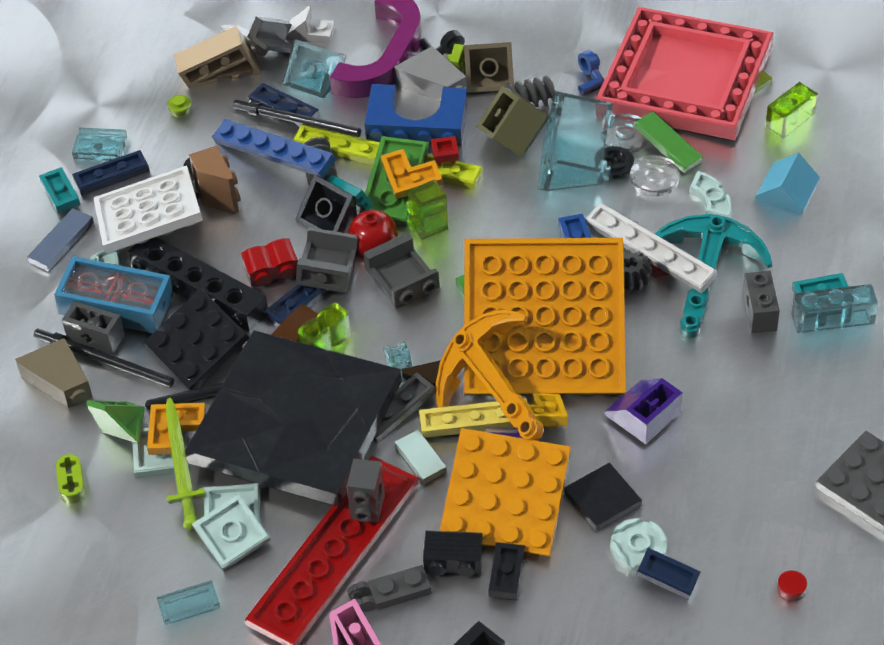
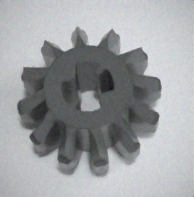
[624,249,652,293]

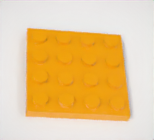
[440,428,571,558]

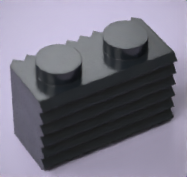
[423,530,483,577]

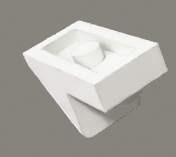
[286,6,335,43]

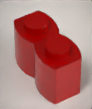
[241,238,298,287]

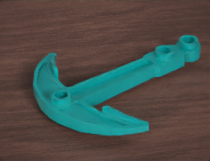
[655,214,772,338]

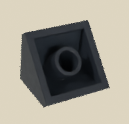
[295,175,357,233]

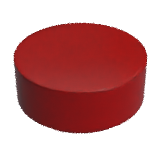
[777,570,807,600]

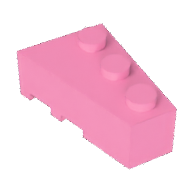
[329,599,381,645]

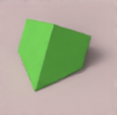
[86,400,145,444]

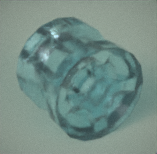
[383,341,412,368]

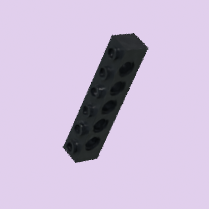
[128,237,268,332]

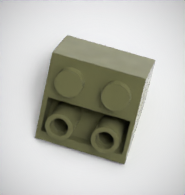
[476,86,550,157]

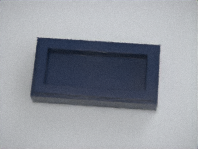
[636,548,701,600]

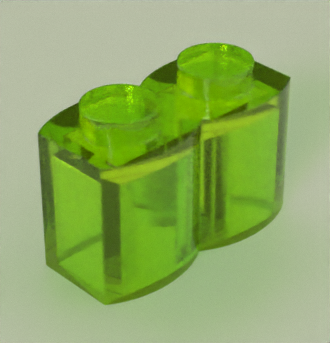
[297,303,351,351]

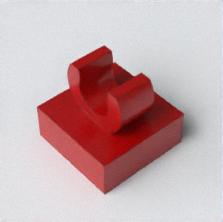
[431,136,459,166]

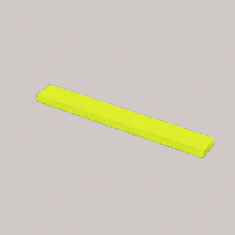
[293,125,483,190]

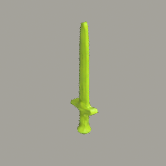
[166,398,206,531]

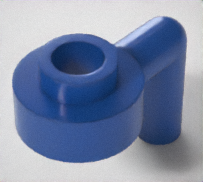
[578,50,604,94]

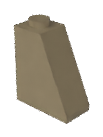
[15,338,93,408]

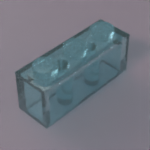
[791,284,878,333]

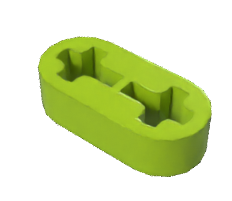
[56,454,85,504]

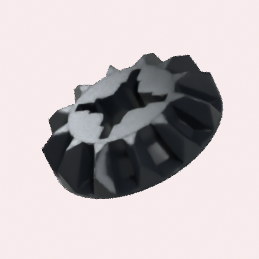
[595,146,634,178]

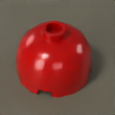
[348,210,398,259]

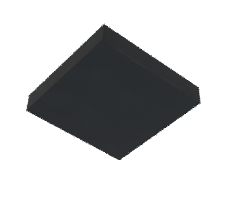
[564,462,642,531]

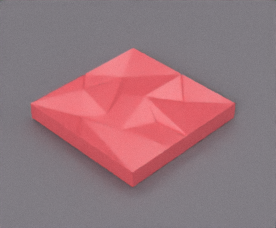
[596,7,774,140]

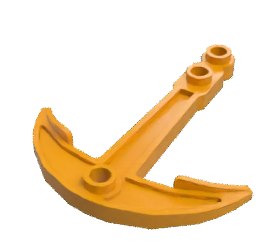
[436,310,544,441]

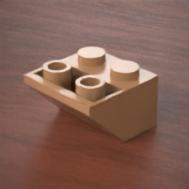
[189,146,241,214]

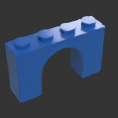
[364,84,467,146]

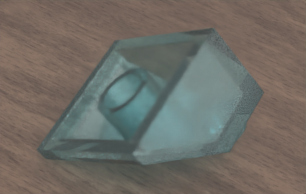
[282,39,347,98]

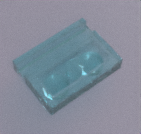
[72,128,127,161]

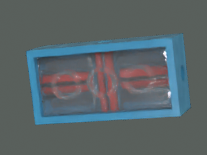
[54,256,173,333]

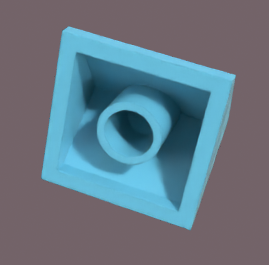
[755,153,820,214]

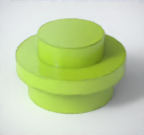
[167,95,191,117]

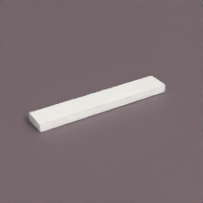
[585,203,718,294]

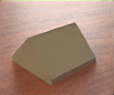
[464,42,514,93]

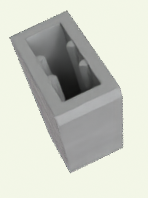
[394,46,467,101]

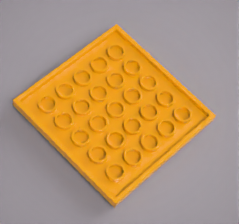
[464,238,626,396]

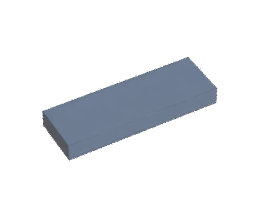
[27,208,94,272]

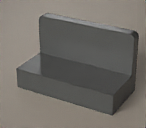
[247,16,296,53]

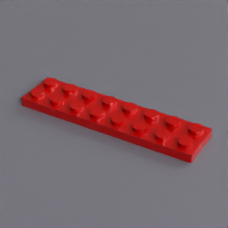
[245,455,419,645]

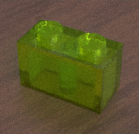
[765,82,818,139]
[406,179,448,240]

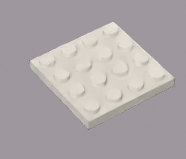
[94,166,203,254]

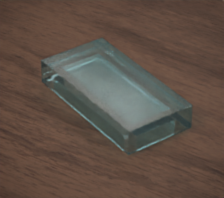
[157,580,220,625]

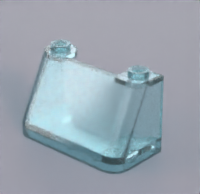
[538,91,616,191]

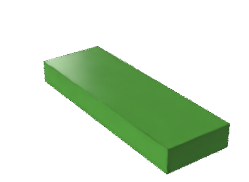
[634,111,703,173]

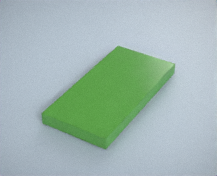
[359,136,430,226]

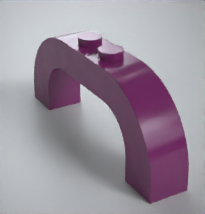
[330,0,421,98]

